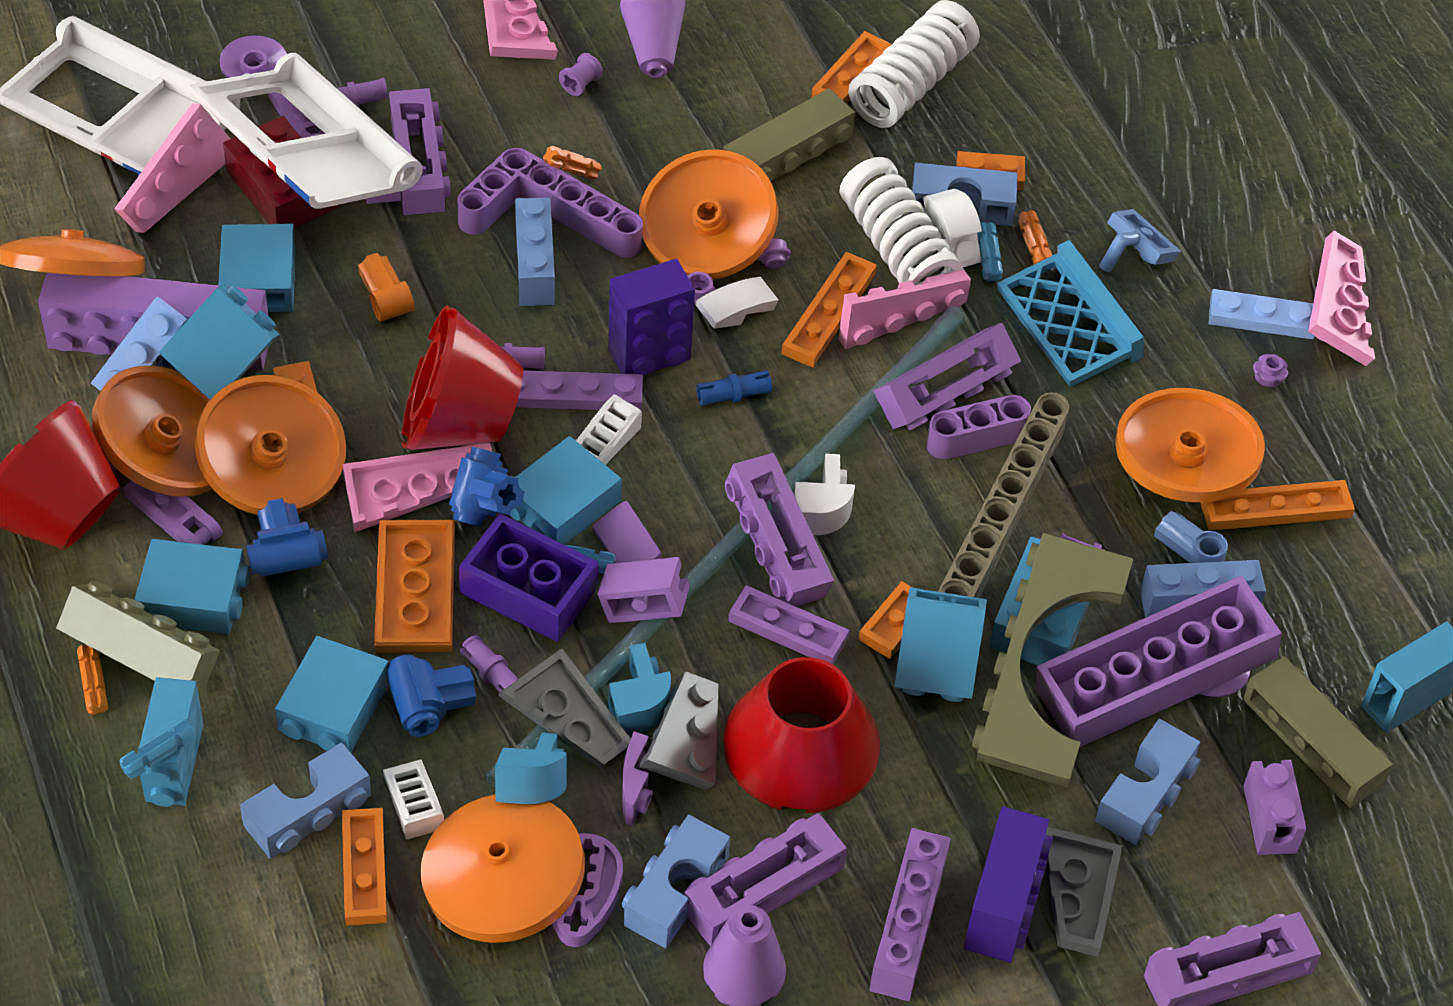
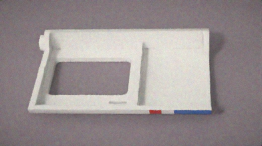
[0,16,240,175]
[189,53,423,209]

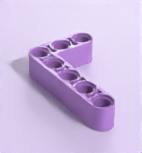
[457,148,643,258]

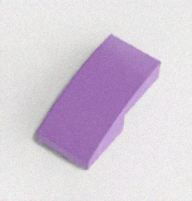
[622,731,652,826]

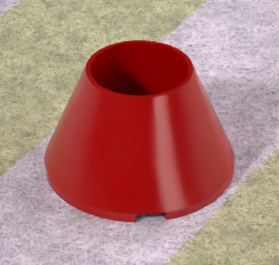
[401,306,523,450]
[0,400,121,550]
[723,657,880,813]

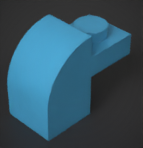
[608,643,671,735]
[495,732,567,804]

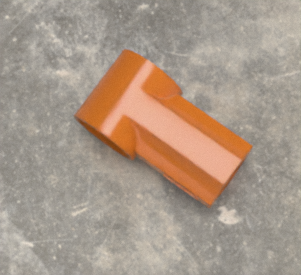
[358,253,415,322]

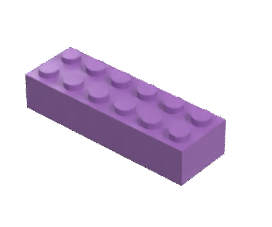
[38,273,268,370]
[1036,575,1282,747]

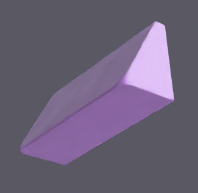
[592,501,662,563]

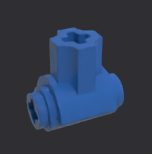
[449,446,525,526]
[246,498,328,577]
[386,655,476,737]

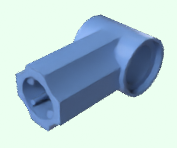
[1154,511,1228,563]

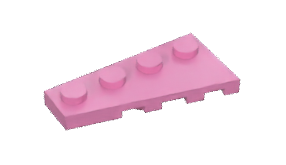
[483,0,558,60]
[115,103,231,233]
[1308,231,1375,366]
[838,270,971,350]
[343,443,492,532]

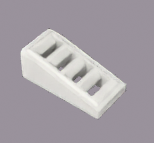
[576,395,642,465]
[383,760,444,840]

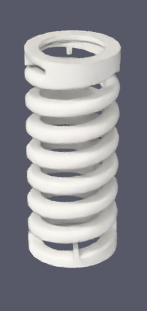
[848,0,980,128]
[840,157,964,285]

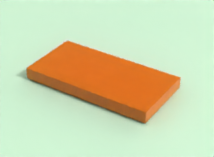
[374,520,455,653]

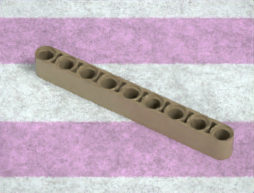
[938,392,1069,598]

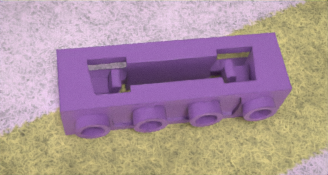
[389,88,451,215]
[873,323,1021,430]
[725,453,834,607]
[684,813,847,946]
[869,828,951,1002]
[1144,912,1321,1006]

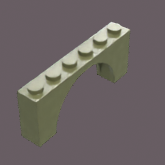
[971,533,1133,788]

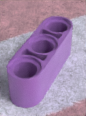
[927,395,1031,459]

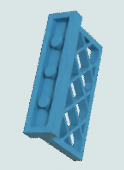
[997,240,1144,387]

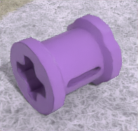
[559,53,603,96]

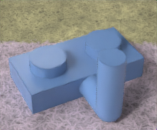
[1099,209,1181,272]

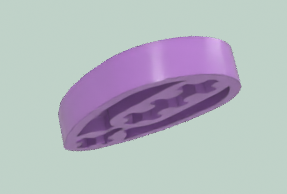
[552,833,623,947]

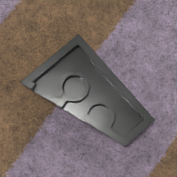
[498,648,631,769]
[639,671,718,791]
[1046,827,1123,957]

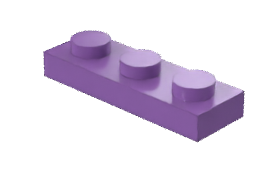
[728,585,849,664]

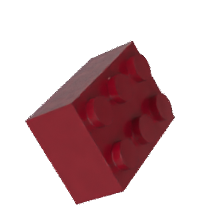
[223,115,339,228]

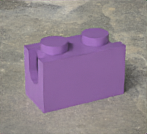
[597,557,690,623]
[1243,760,1307,855]

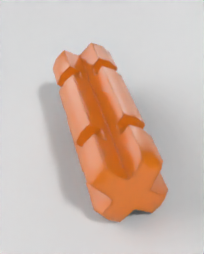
[543,146,601,180]
[1018,210,1053,265]
[77,644,108,715]

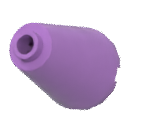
[620,0,686,78]
[703,905,786,1006]

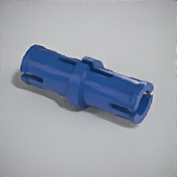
[696,370,772,406]

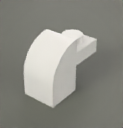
[923,189,982,268]
[794,454,855,535]

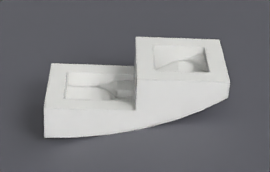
[695,277,778,328]

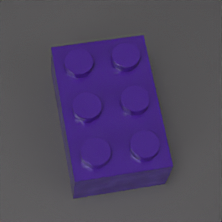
[608,258,695,376]
[459,514,598,642]
[963,806,1053,963]

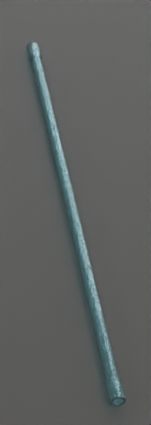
[486,306,965,788]

